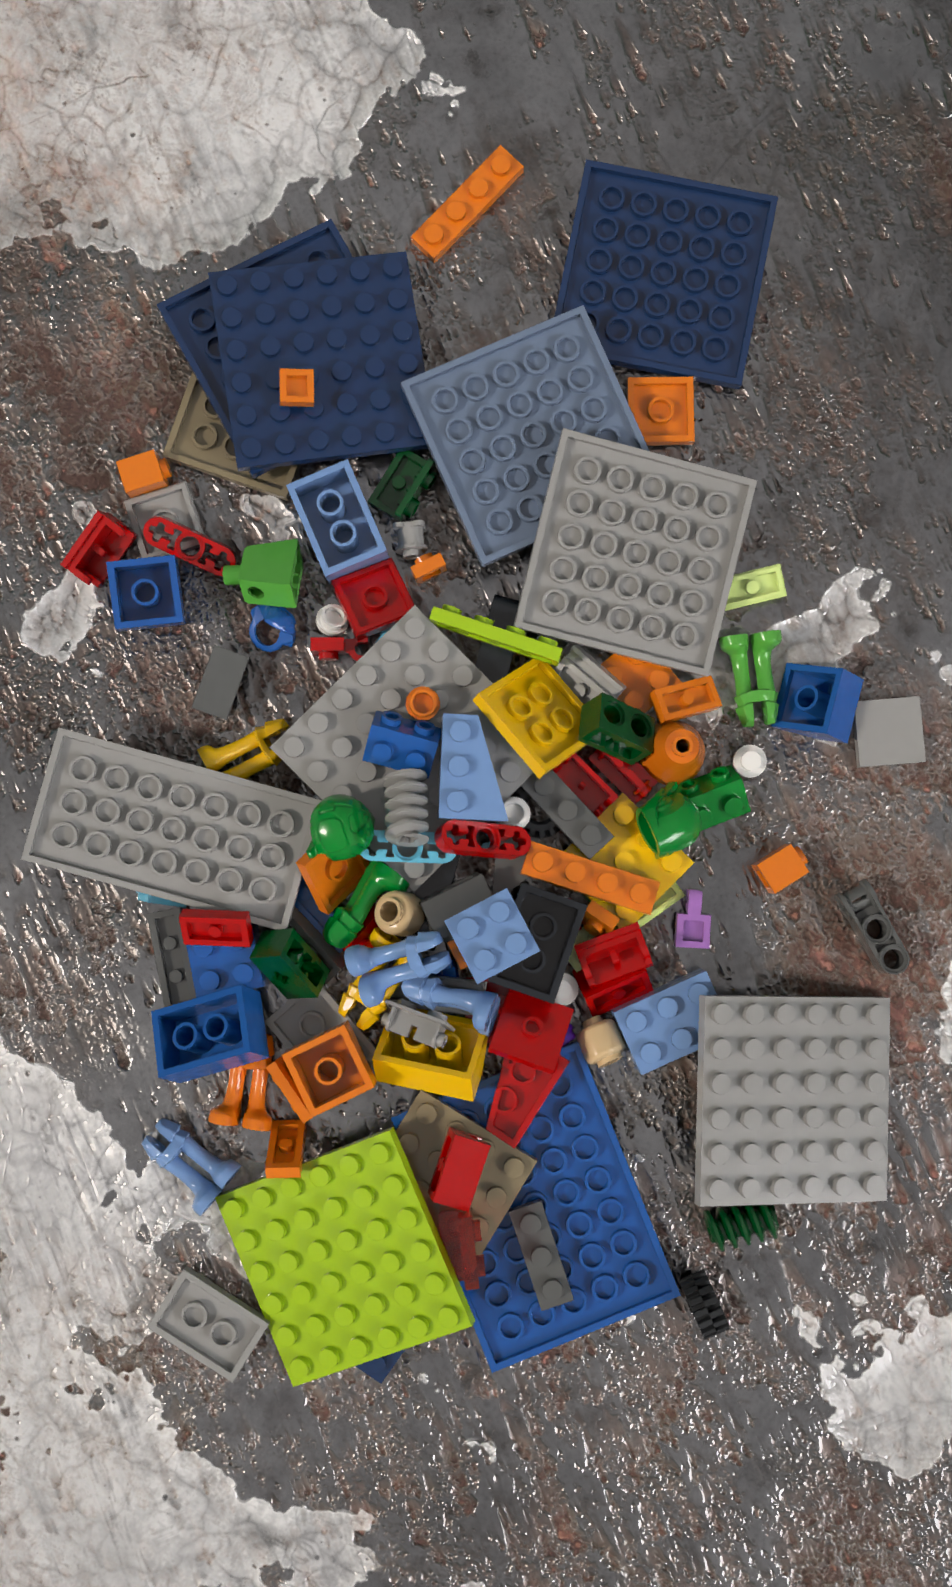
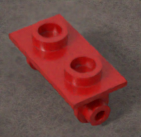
[588,749,658,805]

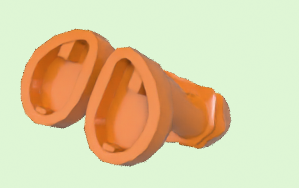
[208,1034,275,1131]

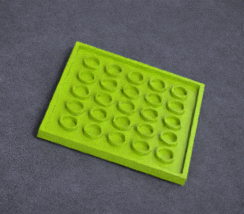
[215,1127,476,1387]

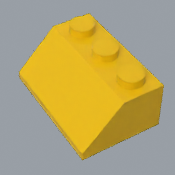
[372,1008,488,1102]

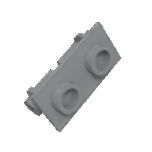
[381,998,455,1049]

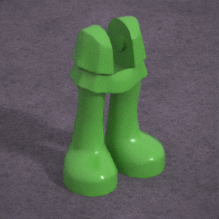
[718,630,782,727]

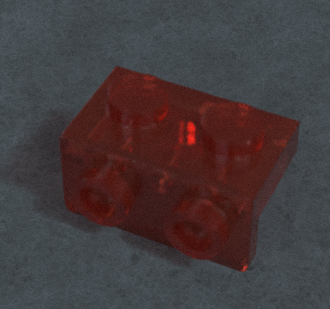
[438,1207,486,1290]

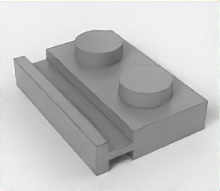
[554,644,627,704]

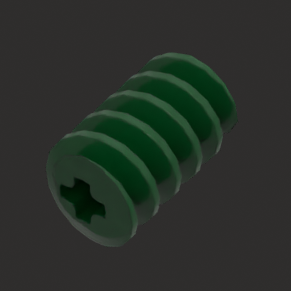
[703,1205,779,1252]

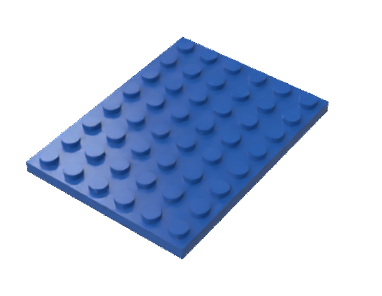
[391,1040,681,1373]

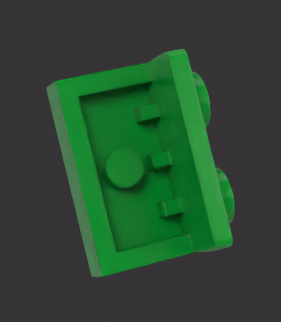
[675,765,751,831]

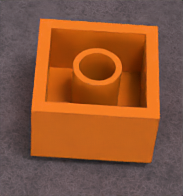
[282,1020,377,1118]

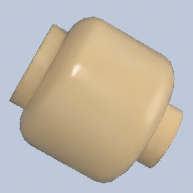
[374,890,425,937]
[576,1015,626,1068]

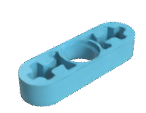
[360,830,456,864]

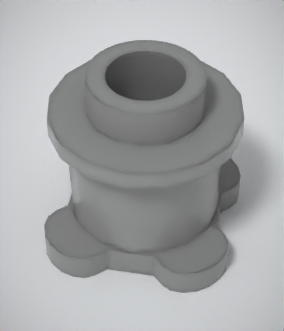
[392,520,428,560]

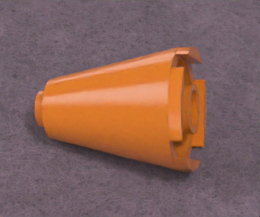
[640,720,705,785]

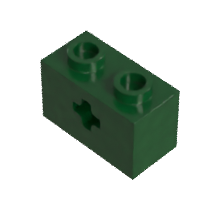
[249,928,330,999]

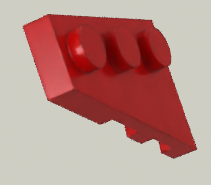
[486,1054,570,1149]

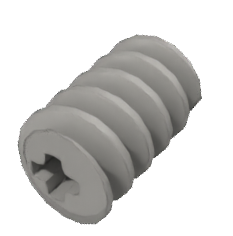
[384,768,429,847]

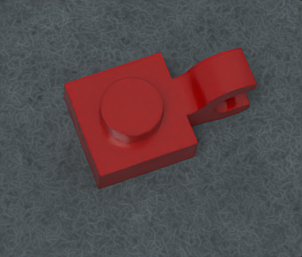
[310,637,369,662]

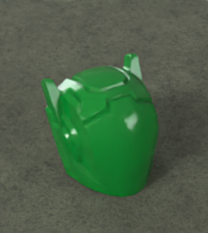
[636,782,702,859]
[306,794,375,861]

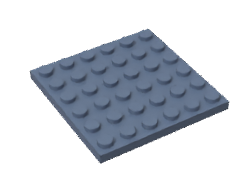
[401,305,649,567]

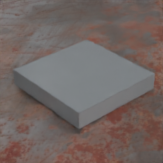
[124,481,208,558]
[853,696,926,768]

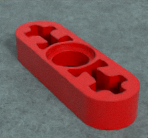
[143,515,236,576]
[434,819,531,860]

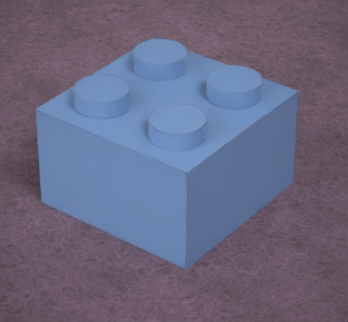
[444,888,540,984]

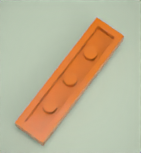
[411,145,524,264]
[520,841,660,915]

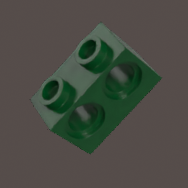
[578,692,656,765]

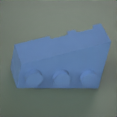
[437,713,508,822]

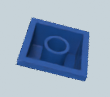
[771,663,864,744]

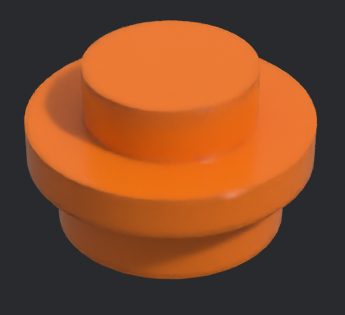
[406,686,440,721]

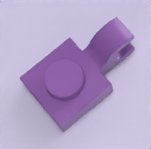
[674,889,711,949]

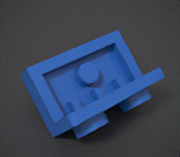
[362,711,441,779]

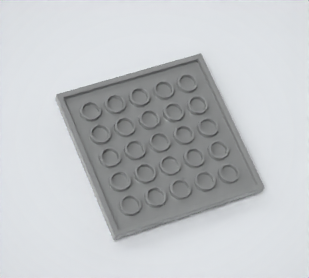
[513,428,757,677]
[270,605,534,892]
[694,995,890,1207]

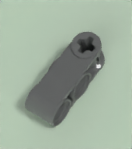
[834,879,910,975]

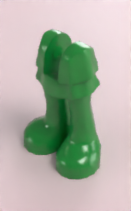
[322,861,410,948]

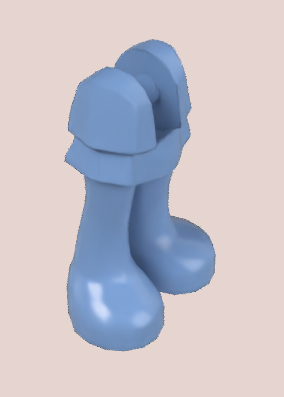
[344,931,452,1008]
[401,977,500,1037]
[141,1118,242,1216]

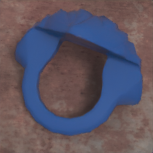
[249,605,296,652]

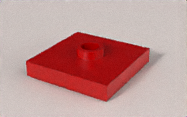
[331,557,415,641]
[488,988,574,1075]

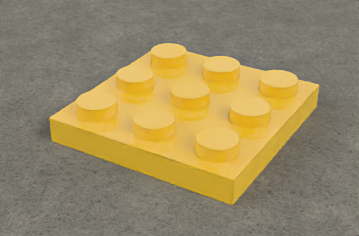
[472,659,587,779]
[565,793,694,929]

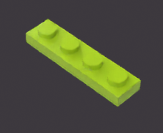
[429,604,563,667]

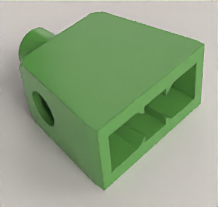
[223,539,304,608]

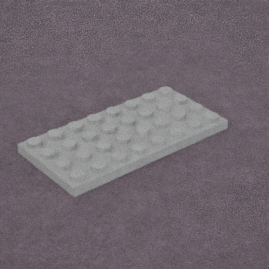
[21,727,322,930]

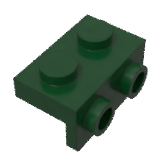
[367,451,438,522]

